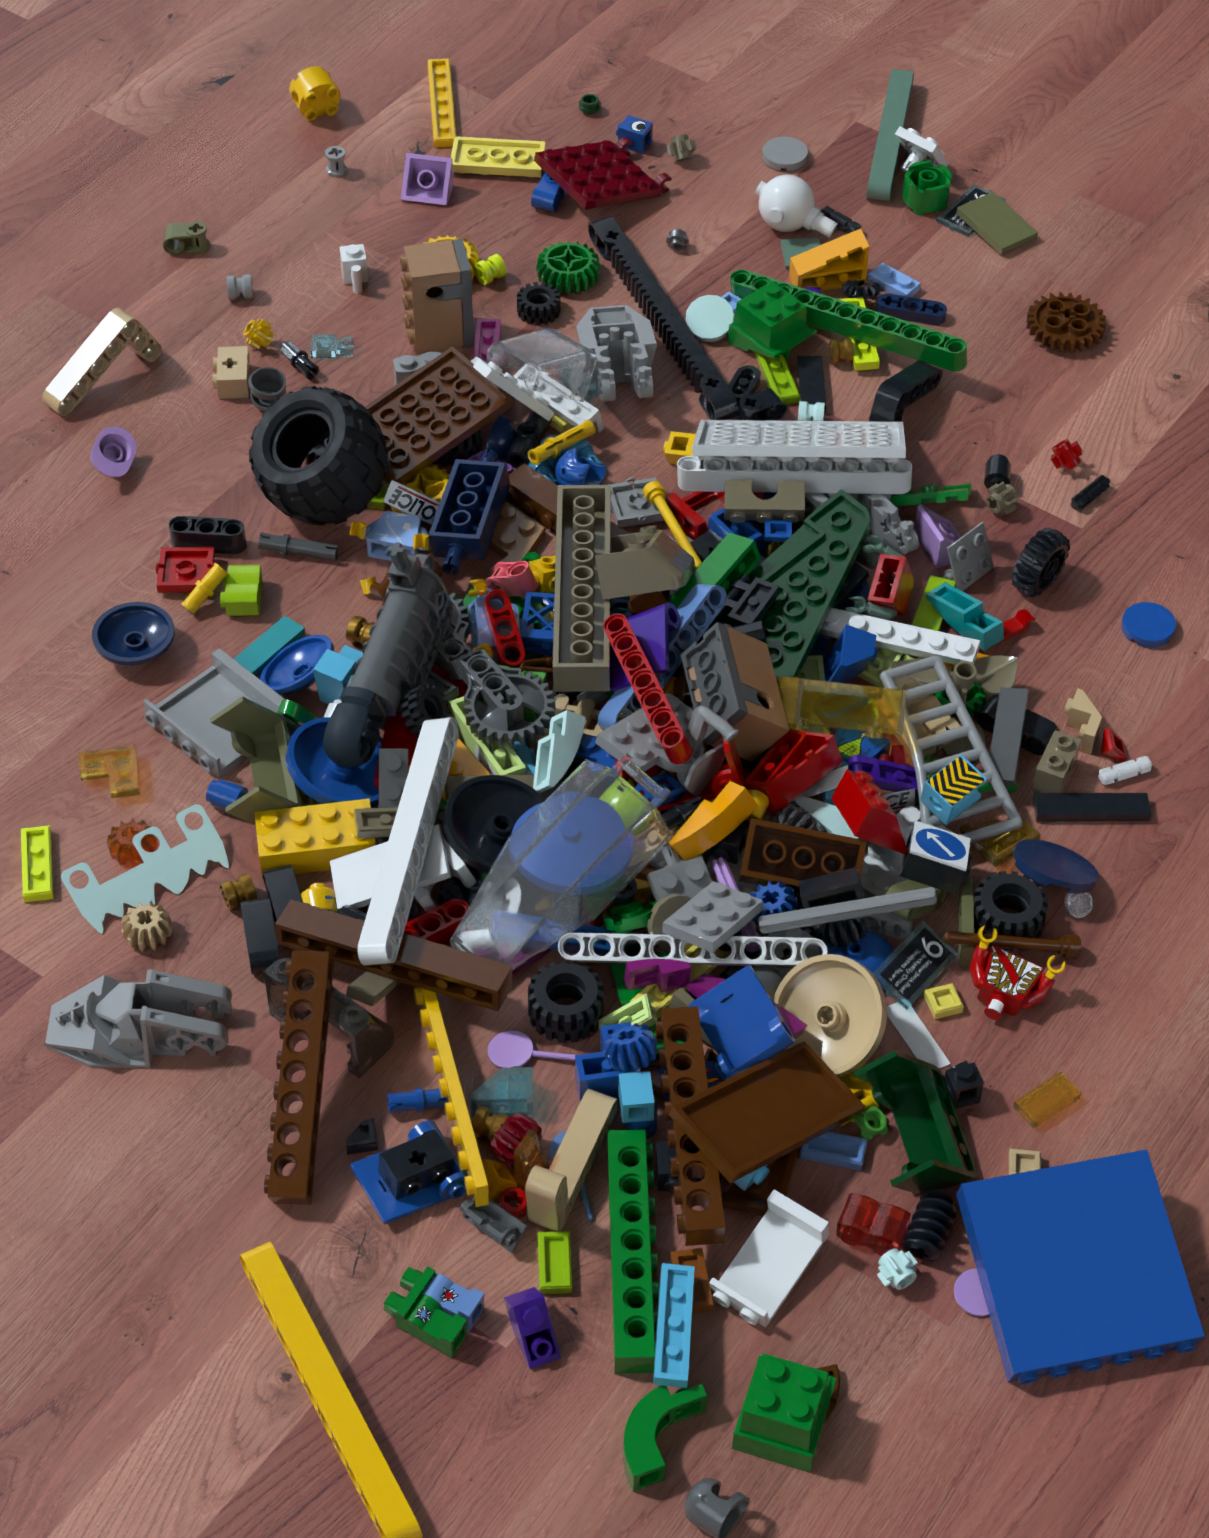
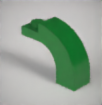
[623,1384,707,1492]

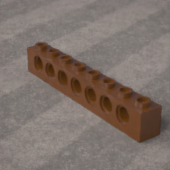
[264,951,334,1205]
[655,1006,725,1246]

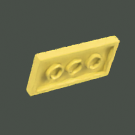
[451,136,546,178]

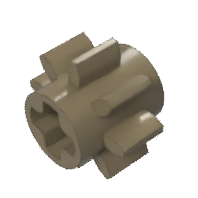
[667,134,697,161]
[986,482,1018,516]

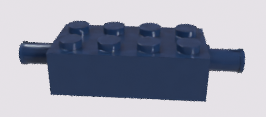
[429,450,510,575]

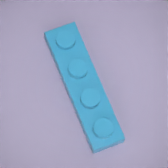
[653,1263,695,1388]

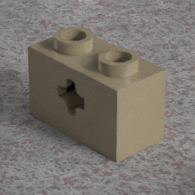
[1032,730,1081,793]

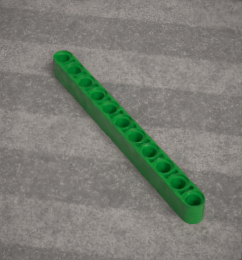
[730,269,967,372]

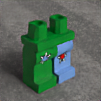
[384,1266,485,1358]

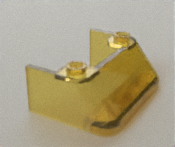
[776,676,907,739]

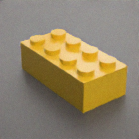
[254,798,376,878]

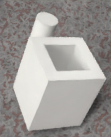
[340,244,368,294]

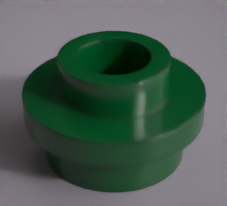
[579,94,601,115]

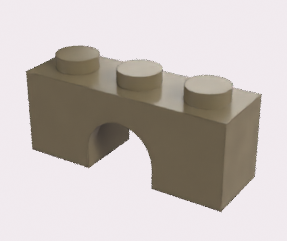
[724,480,805,524]

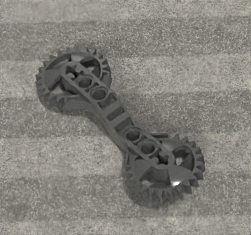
[434,589,556,748]

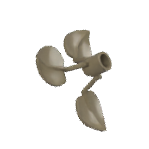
[891,655,1019,762]

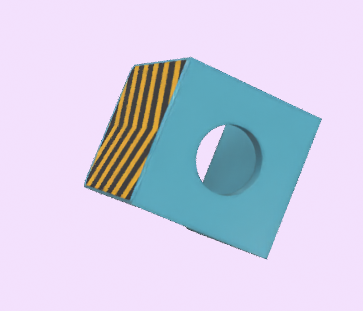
[920,755,986,825]

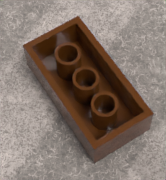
[738,818,867,893]

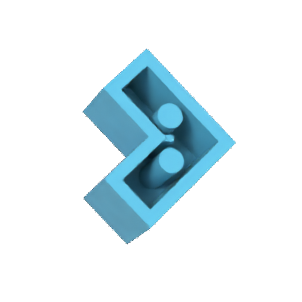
[313,645,363,705]

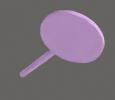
[488,1031,575,1070]
[954,1269,989,1317]

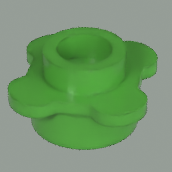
[853,1106,888,1140]

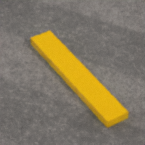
[428,58,456,148]

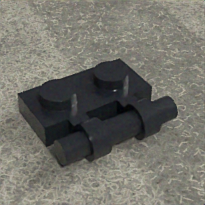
[715,574,781,626]

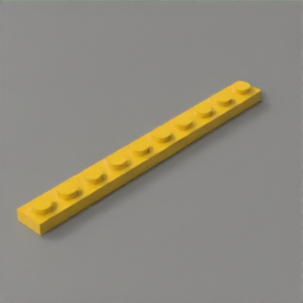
[414,987,489,1207]

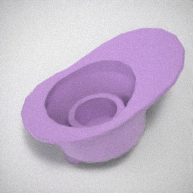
[90,426,137,477]

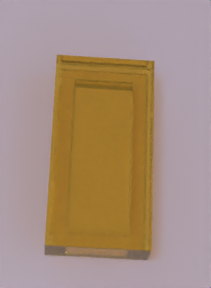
[1013,1072,1081,1129]

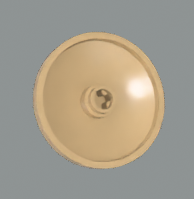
[773,954,887,1077]

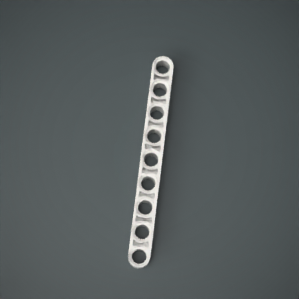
[677,456,912,494]
[558,933,828,967]

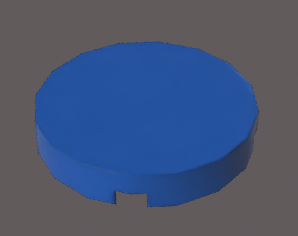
[1121,602,1176,647]

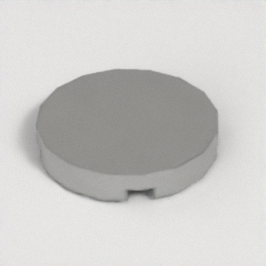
[762,137,808,171]

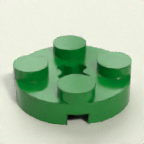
[602,900,657,934]

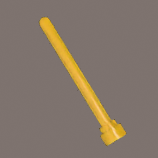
[643,481,702,570]

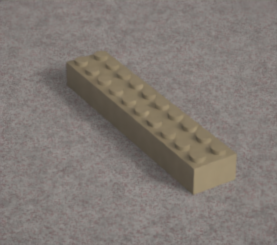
[553,485,611,692]

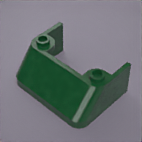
[854,1050,977,1194]

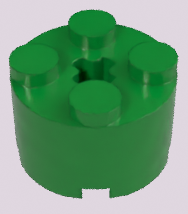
[902,161,952,215]

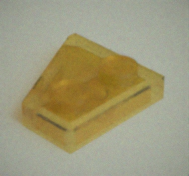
[960,817,1040,867]

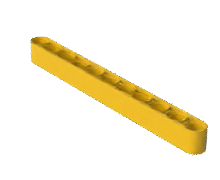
[239,1241,423,1538]

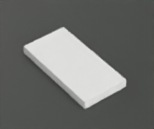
[330,824,451,911]

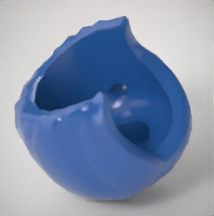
[555,448,607,485]

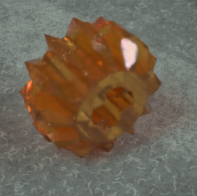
[107,818,157,868]

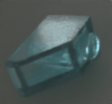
[470,1066,533,1117]

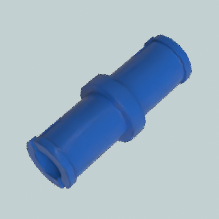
[387,1087,448,1113]

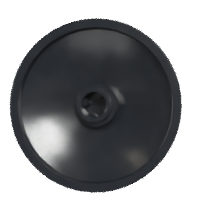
[443,775,546,878]

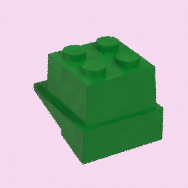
[728,281,817,359]
[732,1353,837,1473]

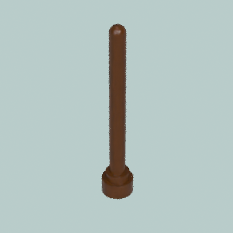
[942,931,1081,959]

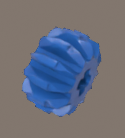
[750,880,799,925]
[604,1023,658,1073]

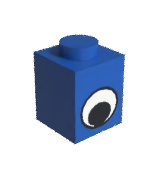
[616,115,653,154]

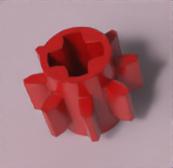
[1050,439,1083,471]

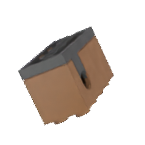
[400,239,474,354]
[681,622,789,762]

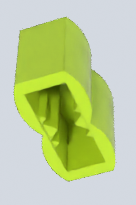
[220,564,263,616]

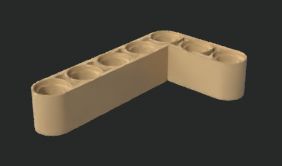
[42,307,162,416]
[525,1089,618,1231]

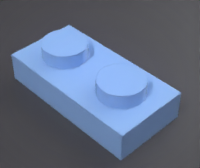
[867,263,921,297]

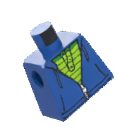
[833,718,891,772]

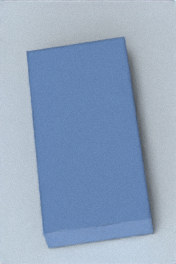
[800,1132,867,1171]

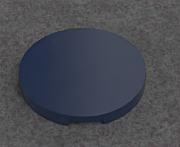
[1012,839,1098,894]

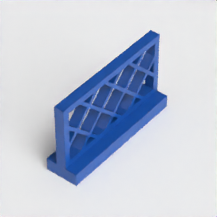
[520,592,633,656]

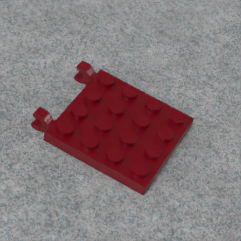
[534,137,672,210]

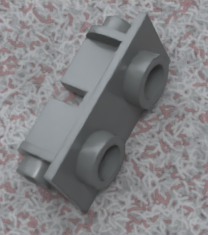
[460,1197,527,1253]

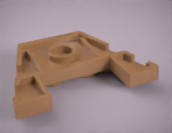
[490,502,545,576]

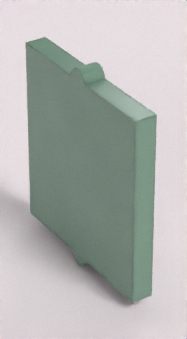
[780,237,821,270]

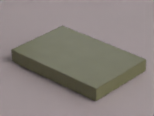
[956,192,1038,255]

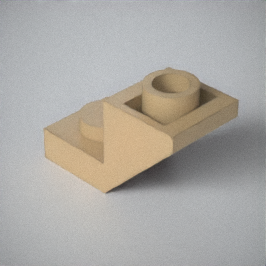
[1064,688,1102,755]

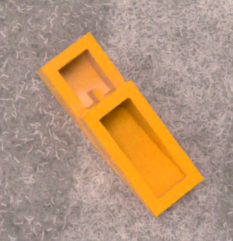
[669,781,758,861]

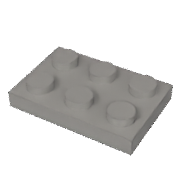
[663,881,763,953]

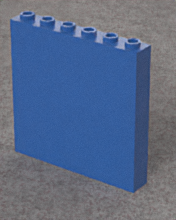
[956,1149,1205,1385]

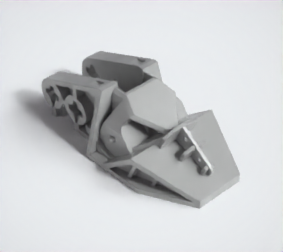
[576,305,657,402]
[805,457,919,568]
[45,970,233,1068]

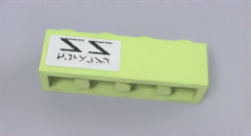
[448,696,526,775]

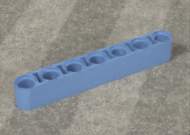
[598,584,727,731]

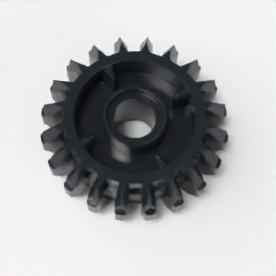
[1011,527,1070,598]

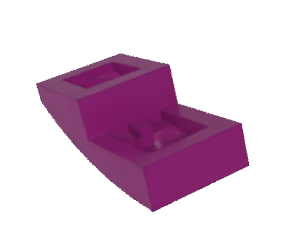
[624,959,691,993]

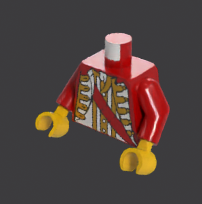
[969,925,1066,1020]

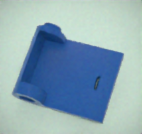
[688,965,795,1080]
[350,1120,468,1225]

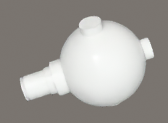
[755,175,838,238]

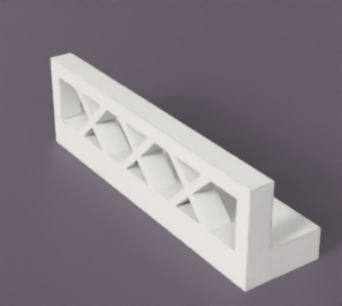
[513,362,604,433]

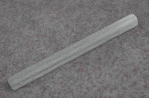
[758,887,937,934]

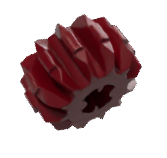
[491,1112,542,1168]

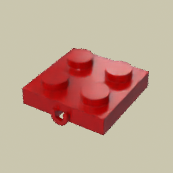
[156,547,215,593]

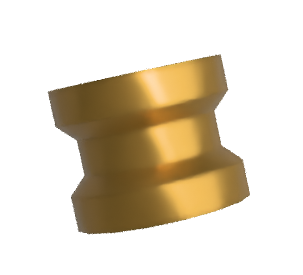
[829,338,853,364]

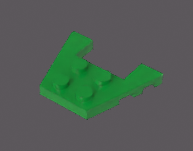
[890,482,972,506]

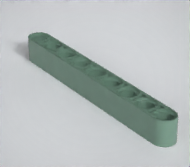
[866,69,914,201]

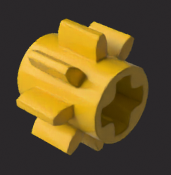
[243,318,274,350]

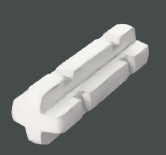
[1098,756,1152,785]

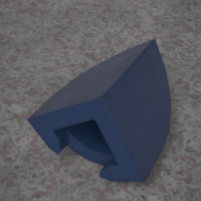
[485,416,517,460]

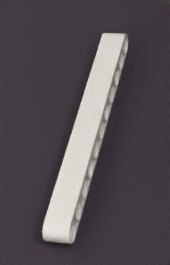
[358,717,459,966]

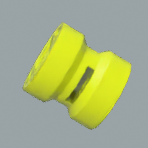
[475,254,507,285]

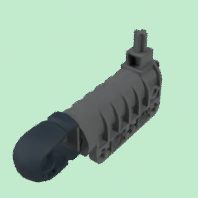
[323,542,453,768]

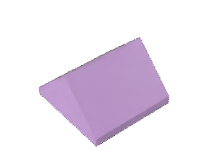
[401,153,454,206]
[914,504,961,568]

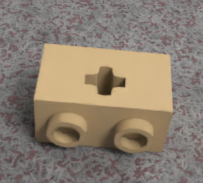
[212,346,250,399]

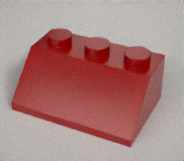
[831,769,907,855]

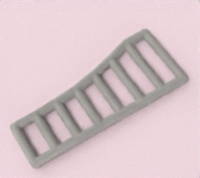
[880,656,1023,844]

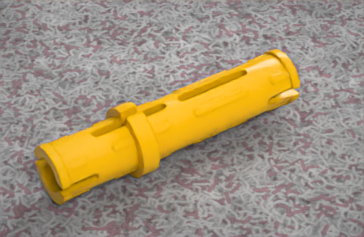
[528,420,596,465]

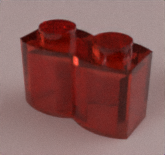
[836,1193,911,1256]

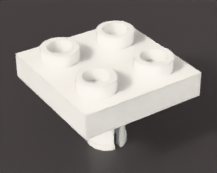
[895,127,949,173]

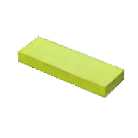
[21,825,54,903]

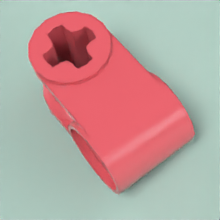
[485,561,539,597]

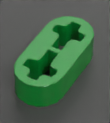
[277,699,318,727]

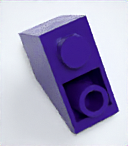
[504,1287,561,1369]

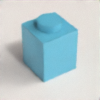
[618,1071,654,1123]

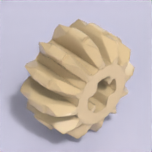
[121,901,172,952]

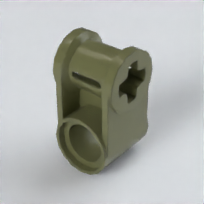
[163,221,210,255]

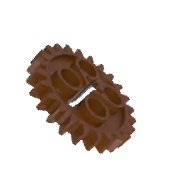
[1026,292,1107,353]

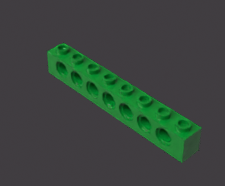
[607,1130,659,1374]

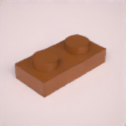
[670,1248,714,1314]

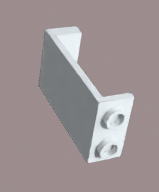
[709,1190,830,1328]

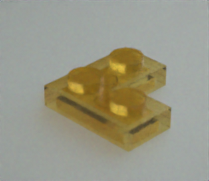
[78,745,140,798]

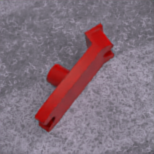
[979,609,1035,651]

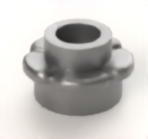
[666,229,689,251]

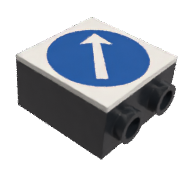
[900,820,972,895]

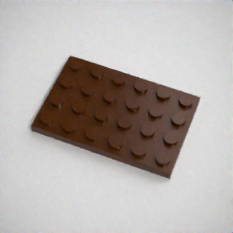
[365,346,516,484]

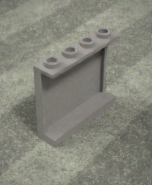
[143,648,284,778]

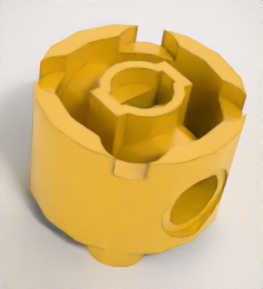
[289,66,341,121]

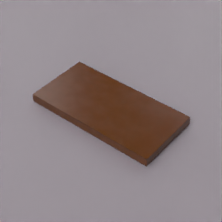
[669,1041,866,1184]

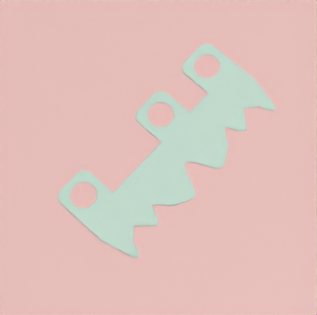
[61,804,229,934]

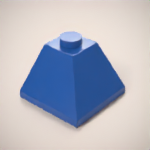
[824,624,878,695]

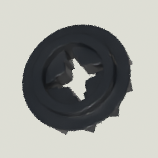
[842,279,880,299]

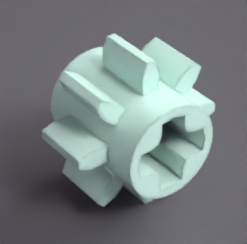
[877,1249,918,1290]

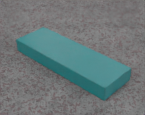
[234,616,305,676]

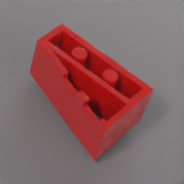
[743,729,843,813]

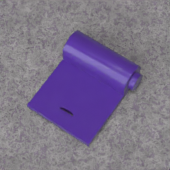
[610,602,681,692]

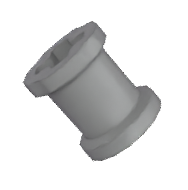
[325,146,347,177]

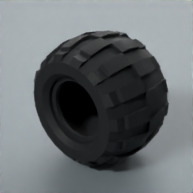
[249,386,389,526]

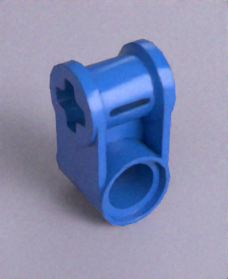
[531,172,564,212]

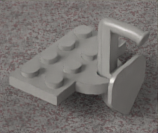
[595,692,739,796]

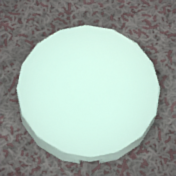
[685,295,734,343]

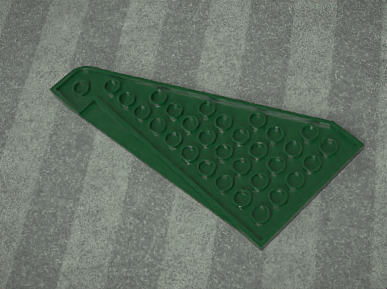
[672,489,871,771]

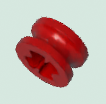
[499,1187,527,1219]

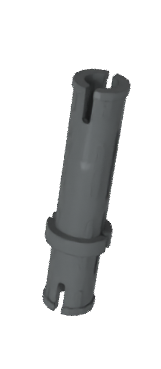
[258,532,339,561]

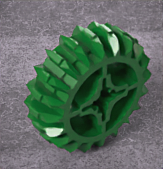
[536,240,601,295]

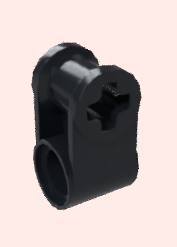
[737,388,787,420]

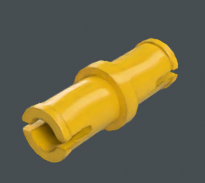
[181,563,229,614]

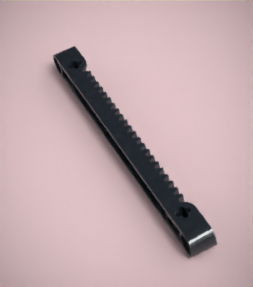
[588,216,739,420]

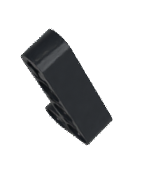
[869,360,943,422]

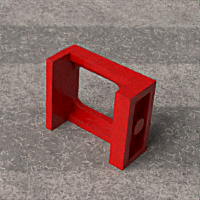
[665,491,724,540]

